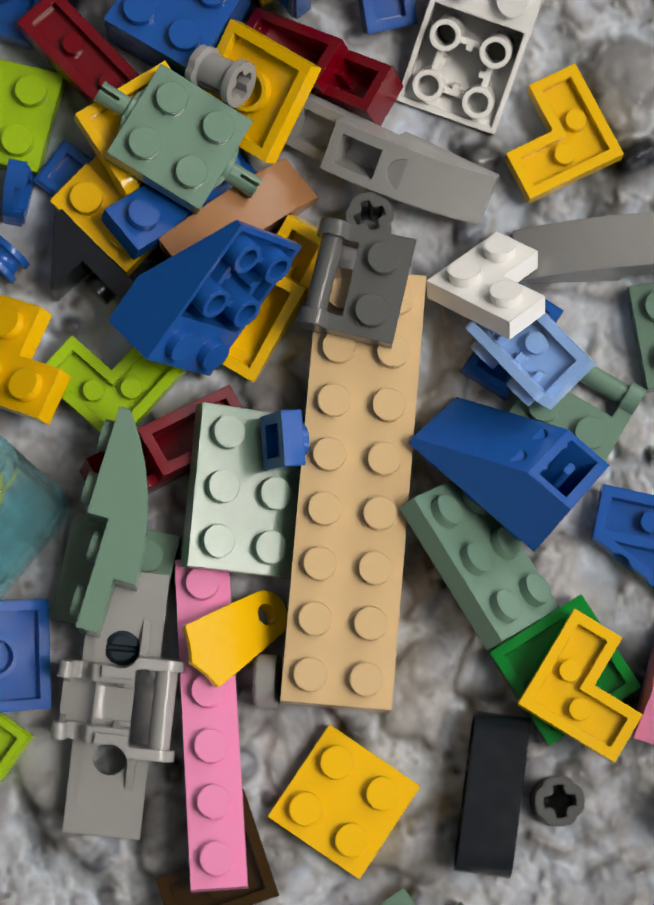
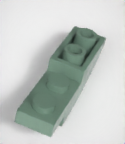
[69,406,149,639]

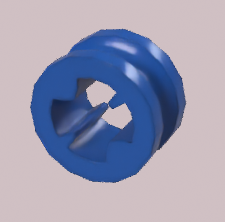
[0,235,30,284]

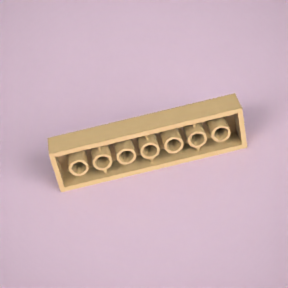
[280,268,427,713]

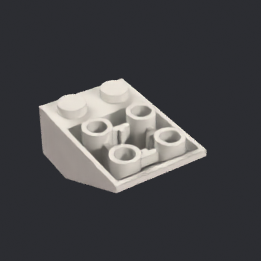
[397,0,543,135]

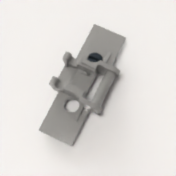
[50,569,185,840]

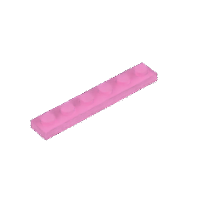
[174,560,248,892]

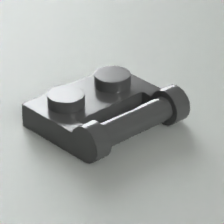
[296,217,417,349]

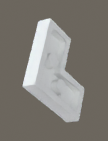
[426,232,545,340]

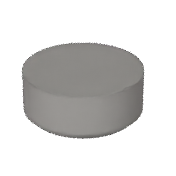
[253,654,282,709]

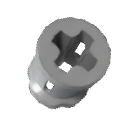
[185,44,256,108]

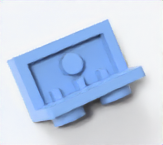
[465,312,596,410]

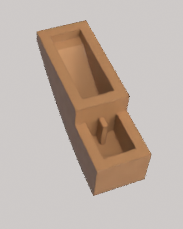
[158,158,318,259]

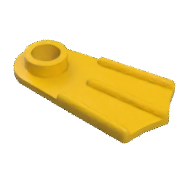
[182,590,288,687]

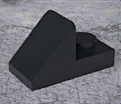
[50,209,134,305]

